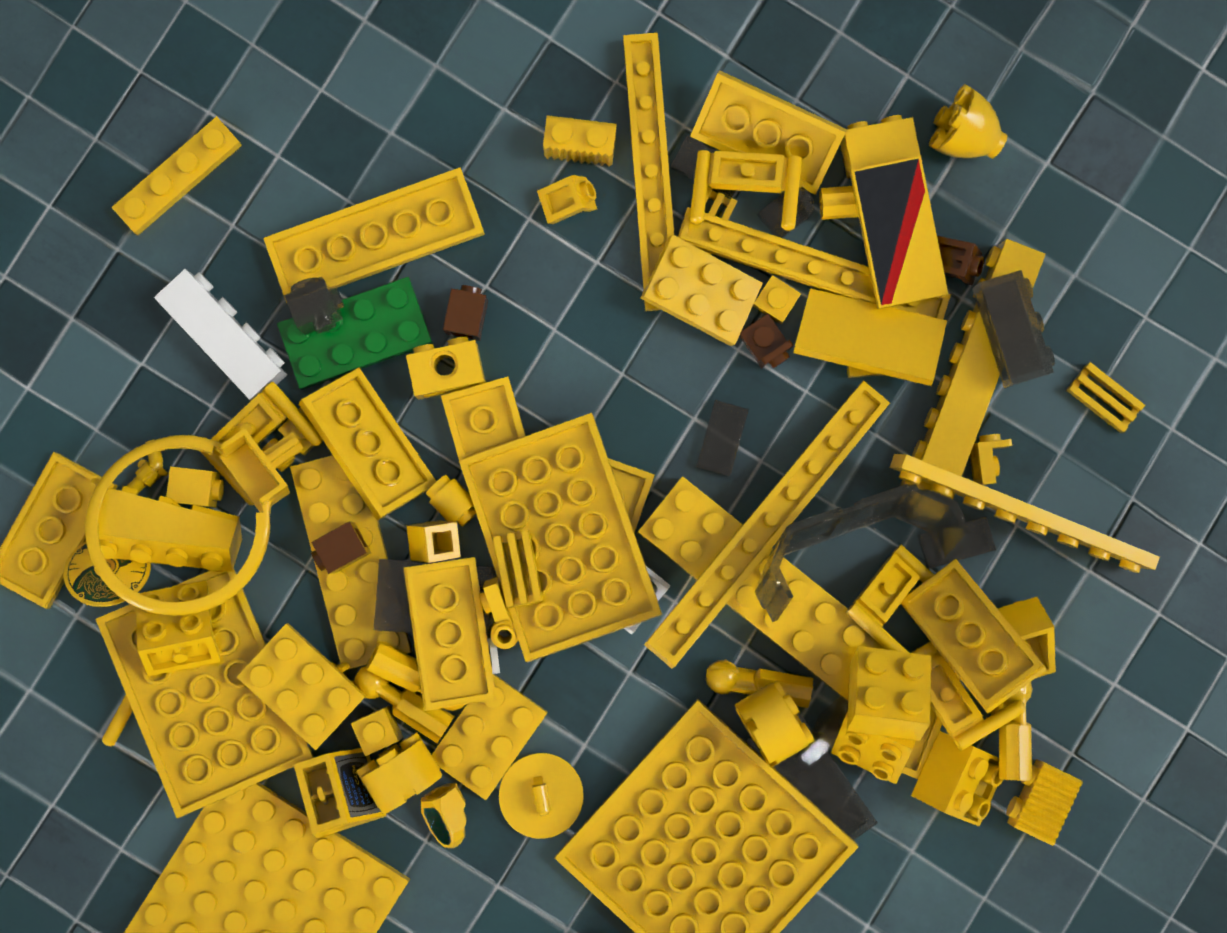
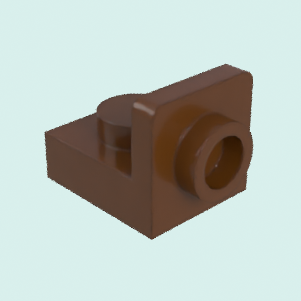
[937,236,984,286]
[739,314,794,369]

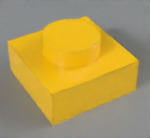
[753,275,801,324]

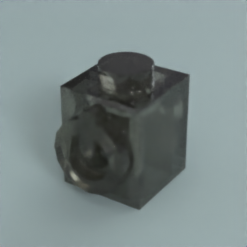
[284,277,345,335]

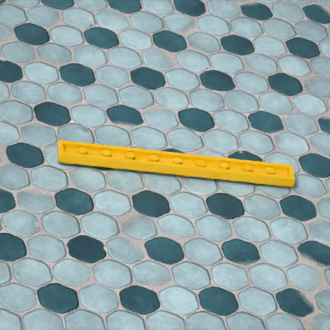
[644,380,890,669]

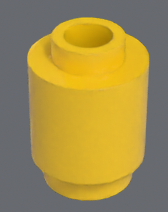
[426,474,476,527]

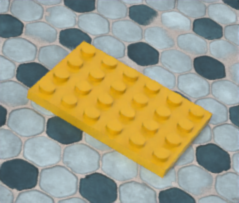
[459,413,663,663]
[95,568,314,819]

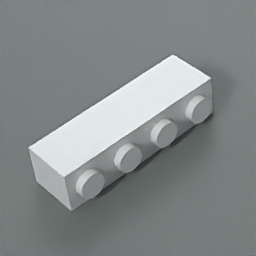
[154,269,287,400]

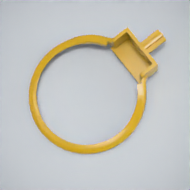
[85,428,304,616]

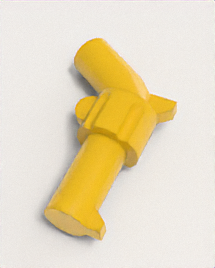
[127,440,169,495]

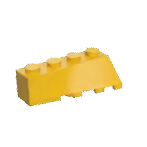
[88,478,242,572]

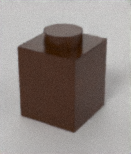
[443,285,488,341]
[311,521,371,574]

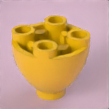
[929,84,1007,159]

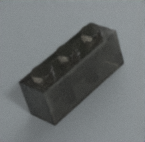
[972,270,1055,389]

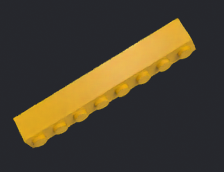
[899,239,1046,517]

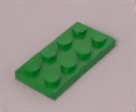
[277,276,433,390]

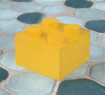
[847,646,931,741]

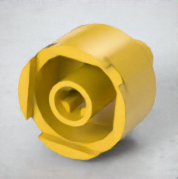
[734,681,815,768]
[356,732,443,814]

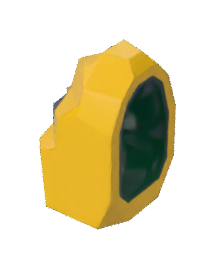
[421,783,467,848]

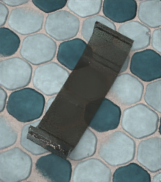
[755,484,970,622]

